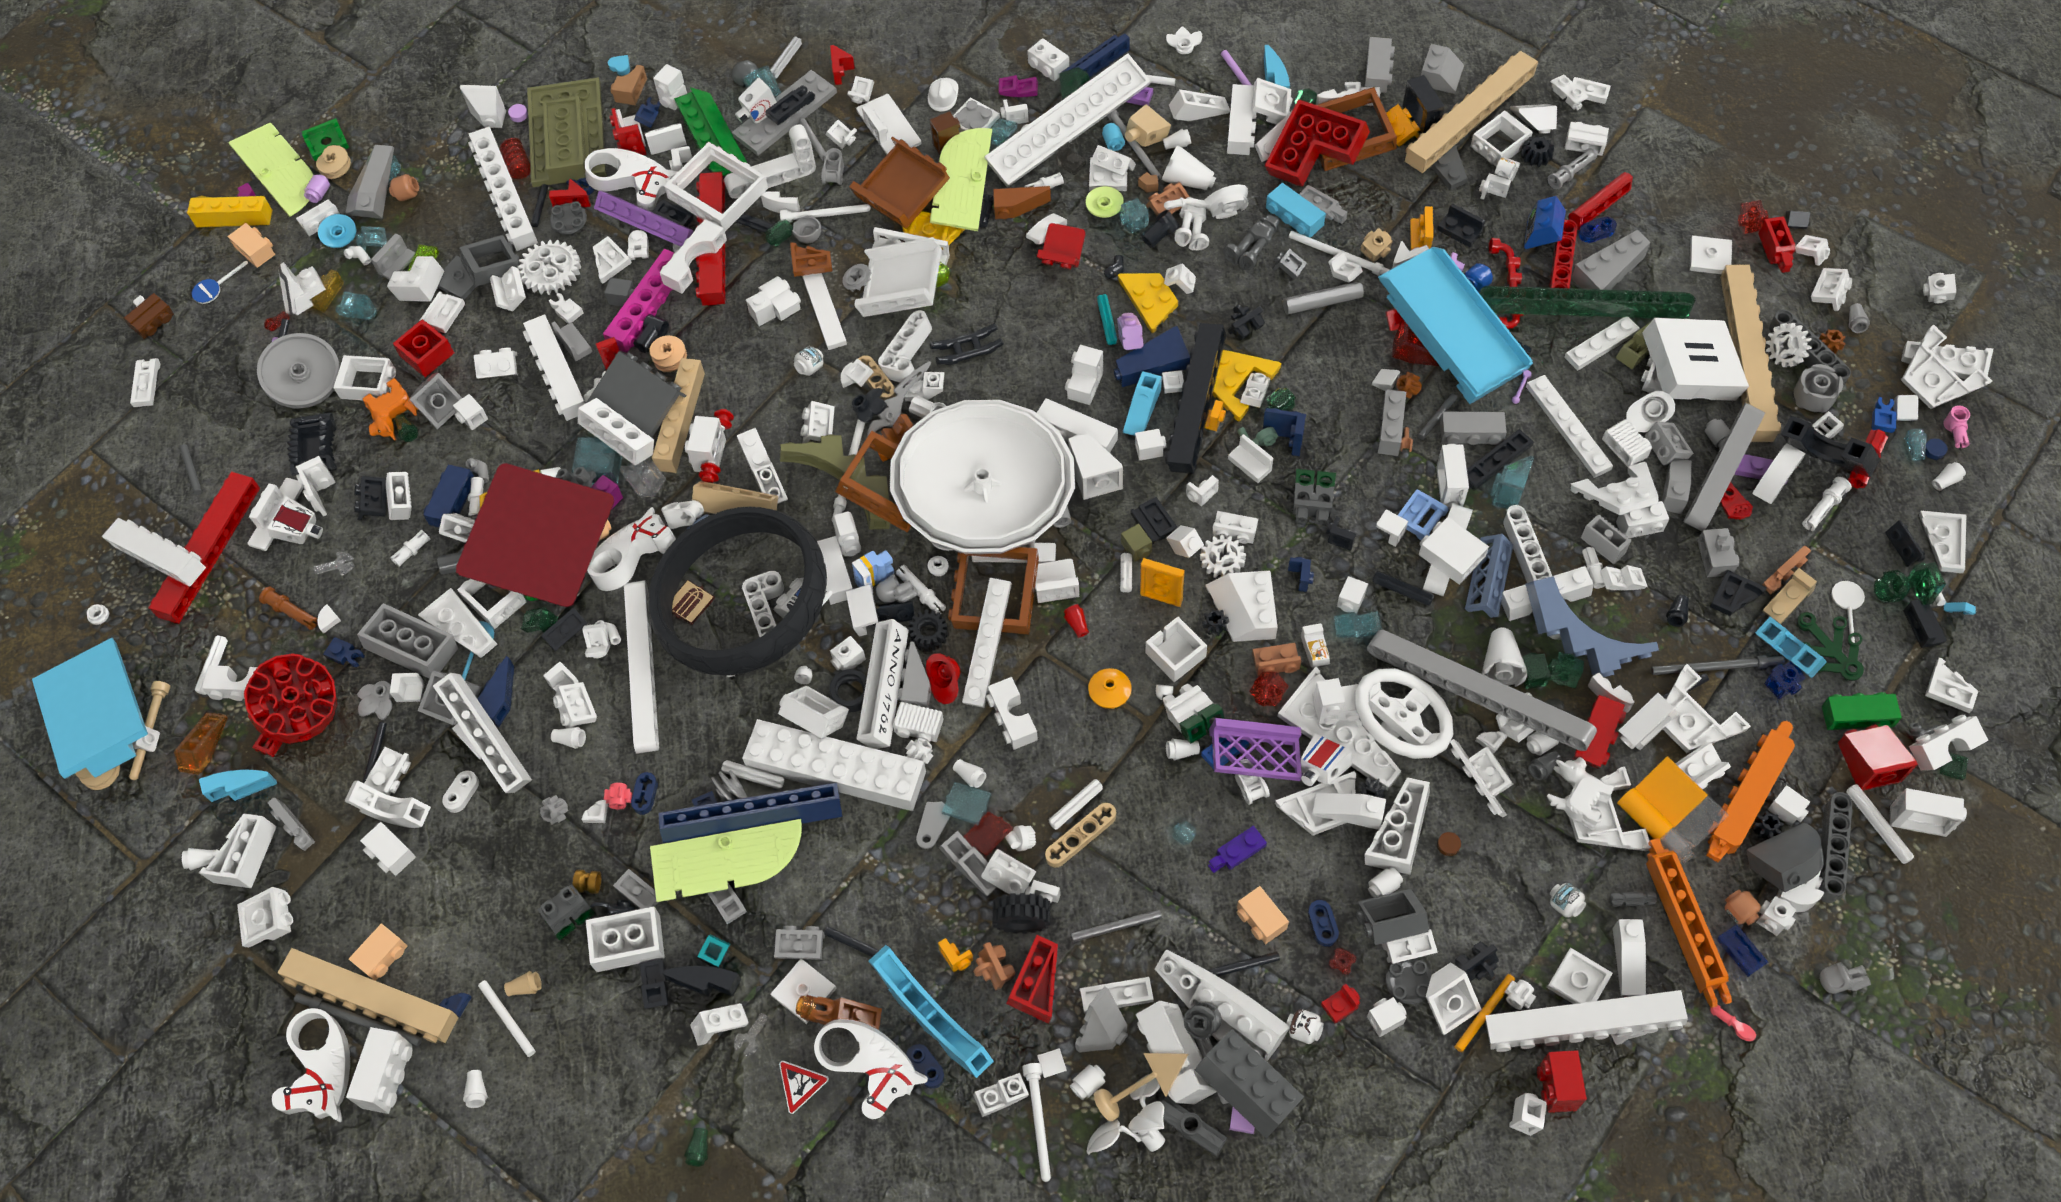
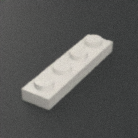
[1564,316,1640,371]

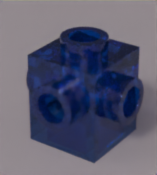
[1764,661,1806,700]

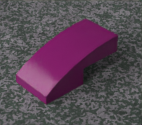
[999,75,1038,97]

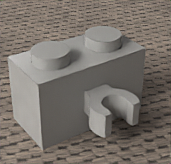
[1697,528,1739,577]

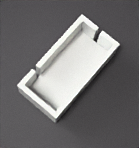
[1136,1001,1217,1104]

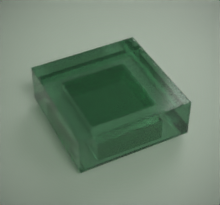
[1940,752,1969,781]

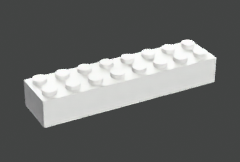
[742,719,926,811]

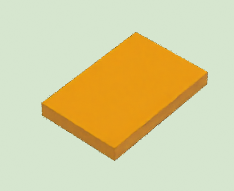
[1140,558,1185,607]

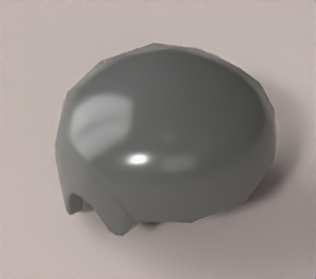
[731,60,761,87]

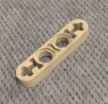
[1045,803,1116,868]

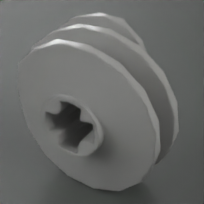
[711,770,747,801]

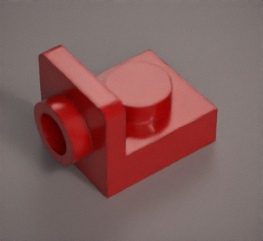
[1321,984,1360,1024]

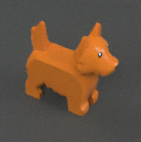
[362,378,418,441]

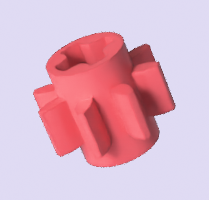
[604,783,632,810]

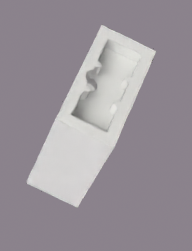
[1471,111,1533,167]
[333,355,396,400]
[1436,444,1469,509]
[457,579,526,629]
[778,686,849,738]
[1618,693,1679,750]
[1890,788,1967,837]

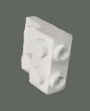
[1252,78,1293,125]
[237,887,293,948]

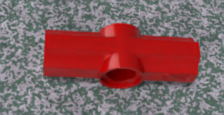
[1848,429,1888,489]

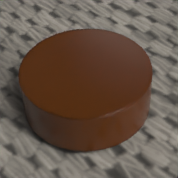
[1437,832,1461,856]

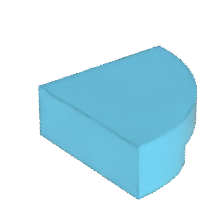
[1944,602,1976,615]

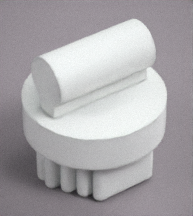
[1004,825,1036,851]

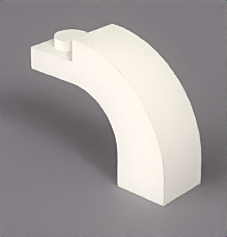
[1752,443,1805,504]
[345,781,431,828]

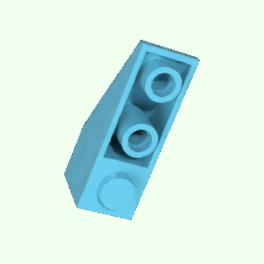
[1123,371,1162,436]

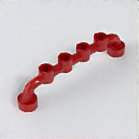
[1489,238,1525,329]

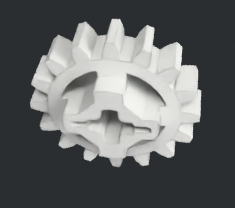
[1766,323,1812,367]
[1200,535,1246,578]

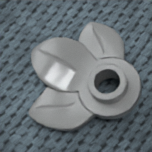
[357,681,392,721]

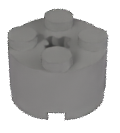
[1794,364,1843,413]

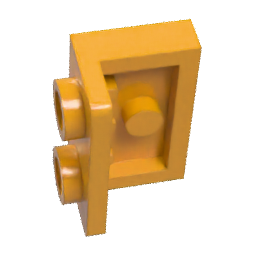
[1386,104,1420,147]

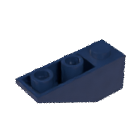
[477,656,514,728]

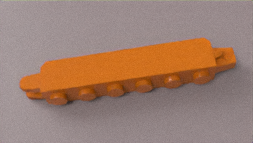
[1706,721,1795,863]
[1646,838,1732,1008]

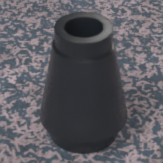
[1666,595,1689,627]

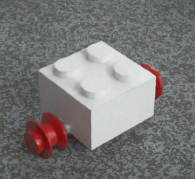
[685,409,734,483]

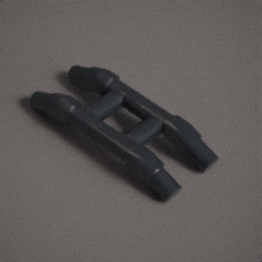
[930,323,1004,365]

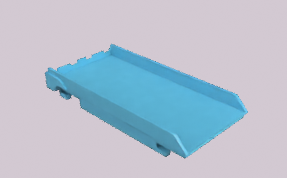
[1378,247,1533,404]

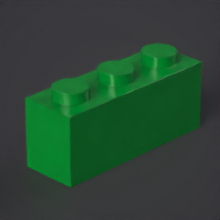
[1822,692,1902,730]

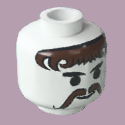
[1286,1009,1324,1044]

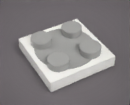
[953,97,1000,132]

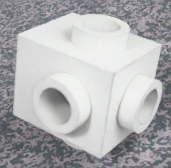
[1923,273,1956,303]
[1756,896,1797,936]

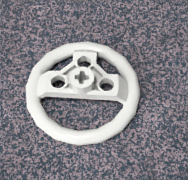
[1355,669,1453,759]

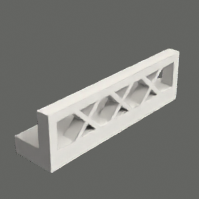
[872,227,950,271]

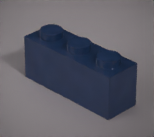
[423,464,474,528]

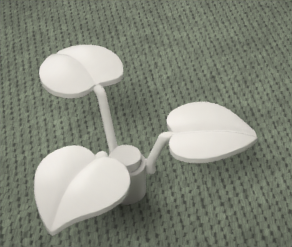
[1087,1074,1165,1155]

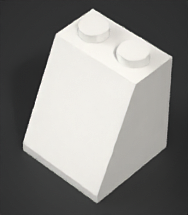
[1068,433,1123,500]

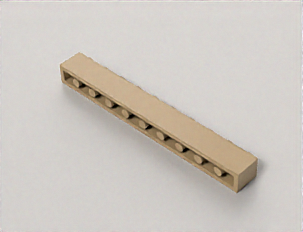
[1405,51,1538,173]
[1720,265,1781,442]

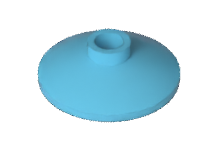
[318,214,356,248]

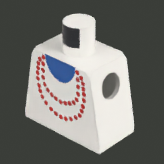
[735,78,777,123]

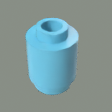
[1102,123,1125,151]

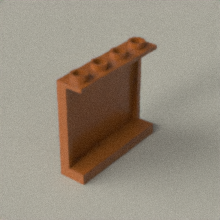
[849,136,950,229]

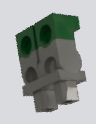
[1293,469,1336,526]
[537,884,596,941]

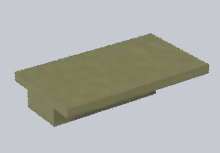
[527,77,607,187]

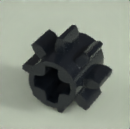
[1202,608,1229,636]
[1359,777,1386,799]
[1752,811,1784,840]

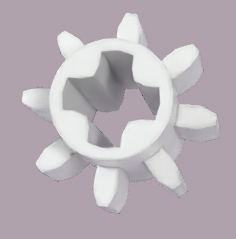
[906,738,933,764]
[1505,980,1536,1010]

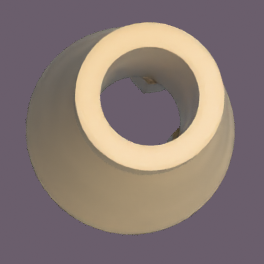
[504,971,542,996]

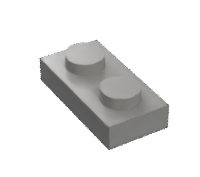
[613,869,659,909]

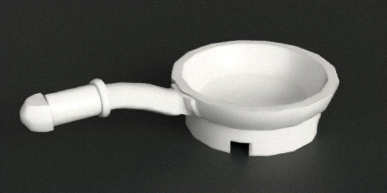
[1164,184,1248,219]

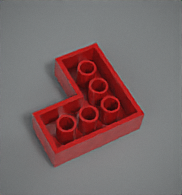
[1265,99,1370,187]

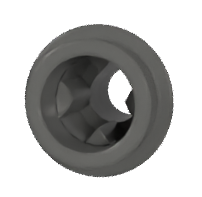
[1528,751,1562,780]

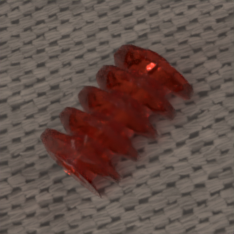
[500,137,531,179]

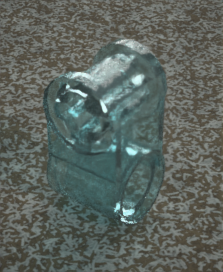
[335,292,377,320]

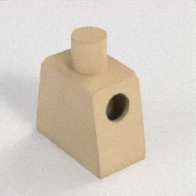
[1125,104,1171,147]

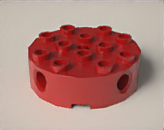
[244,654,337,744]

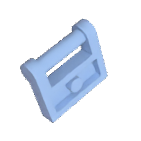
[1398,489,1448,540]

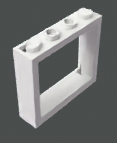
[664,142,768,231]

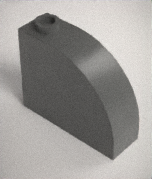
[1747,822,1824,892]

